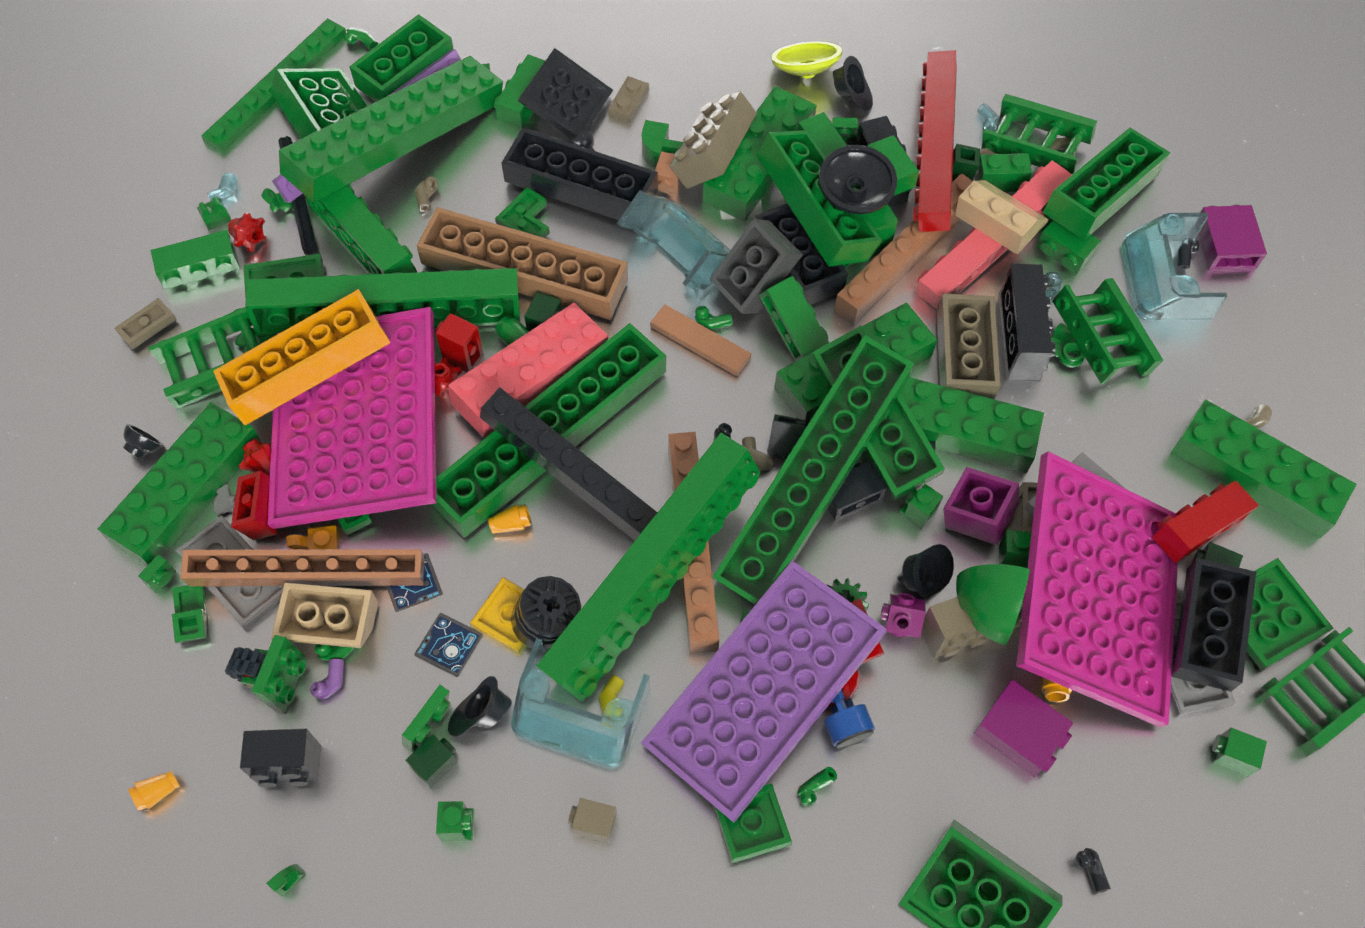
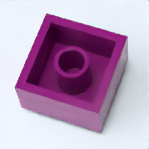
[943,467,1019,546]

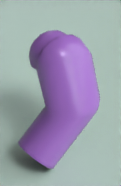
[310,659,344,700]

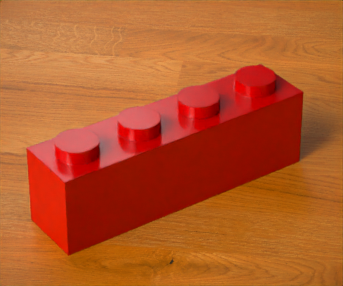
[1152,480,1259,563]

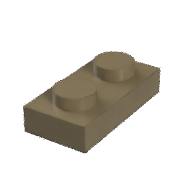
[608,76,649,123]
[114,298,176,350]

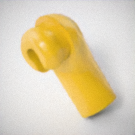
[599,675,624,720]

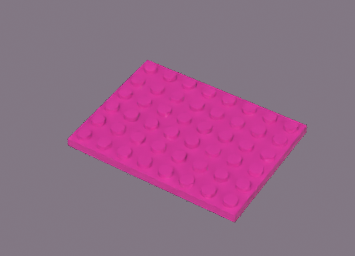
[267,307,437,529]
[1016,451,1178,727]

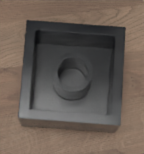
[240,728,321,787]

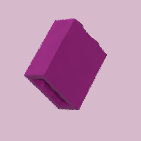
[1195,205,1267,270]
[974,680,1073,777]

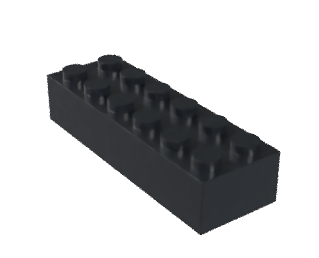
[501,127,658,227]

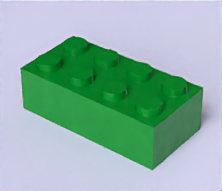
[349,14,453,102]

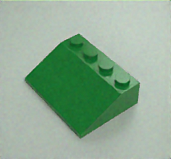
[271,68,367,139]
[899,819,1063,928]

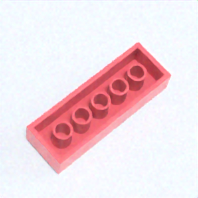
[448,303,608,438]

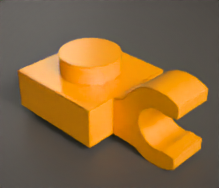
[286,525,339,549]

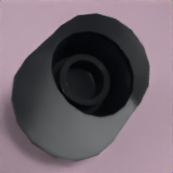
[833,56,873,111]
[897,544,954,598]
[448,676,512,737]

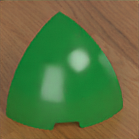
[956,564,1030,646]

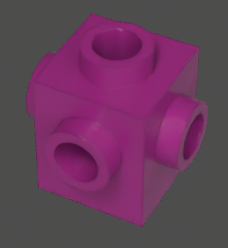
[880,593,926,638]

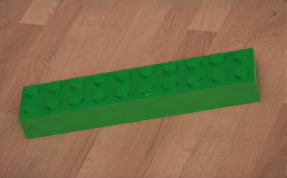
[279,56,503,203]
[245,268,520,336]
[431,323,666,538]
[712,335,915,605]
[536,433,760,702]

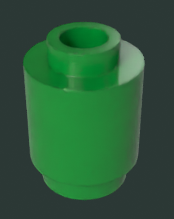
[495,316,530,346]

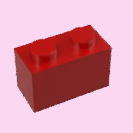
[436,313,484,373]
[231,471,277,541]

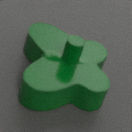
[261,188,292,212]

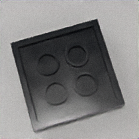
[518,48,613,140]

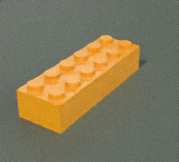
[213,289,390,425]

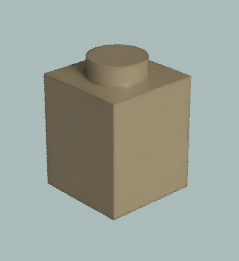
[568,798,617,844]

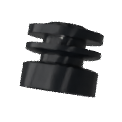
[511,576,581,650]

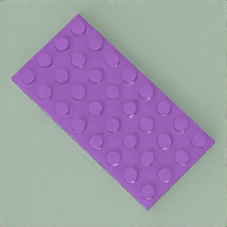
[641,560,887,823]

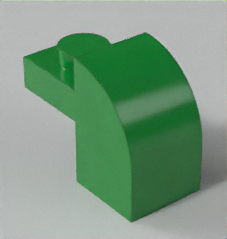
[641,120,684,168]

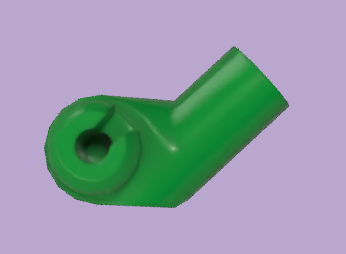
[344,27,378,50]
[695,306,733,330]
[314,644,355,661]
[797,767,837,806]

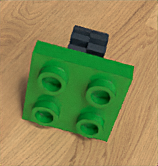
[225,635,307,713]

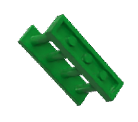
[981,94,1097,175]
[1052,278,1163,384]
[148,307,258,410]
[1256,627,1365,757]

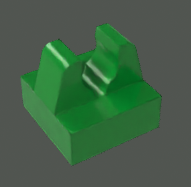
[197,197,231,231]

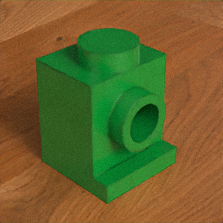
[899,483,943,530]
[436,801,474,841]

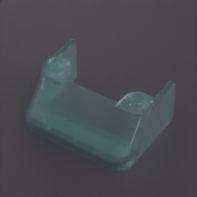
[617,190,730,290]
[1122,213,1227,320]
[511,638,650,769]

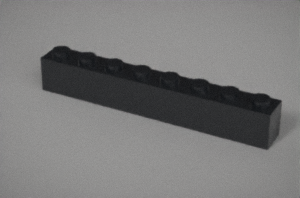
[480,387,657,541]

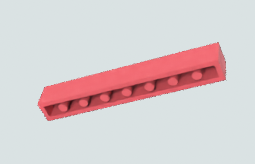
[917,161,1072,310]

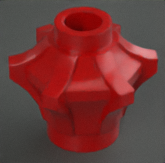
[228,212,267,252]
[434,358,462,398]
[238,439,272,476]

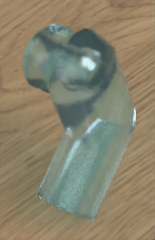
[977,103,1000,132]
[207,173,238,201]
[1045,272,1062,300]

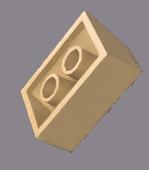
[955,180,1048,255]
[271,583,378,648]

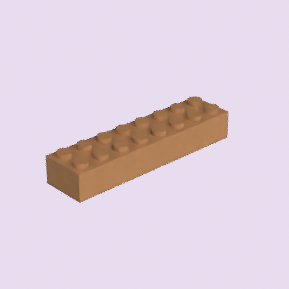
[416,207,628,320]

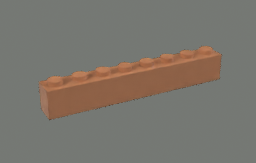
[834,174,973,326]
[668,432,720,654]
[180,549,425,587]

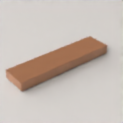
[650,304,751,377]

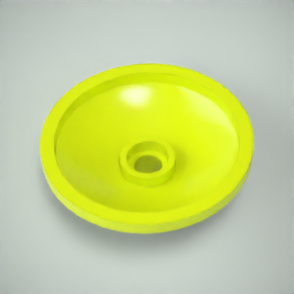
[772,42,842,79]

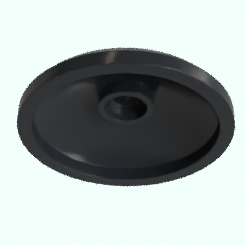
[819,145,897,214]

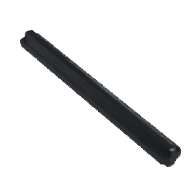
[278,136,317,255]

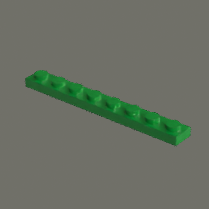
[201,18,346,153]

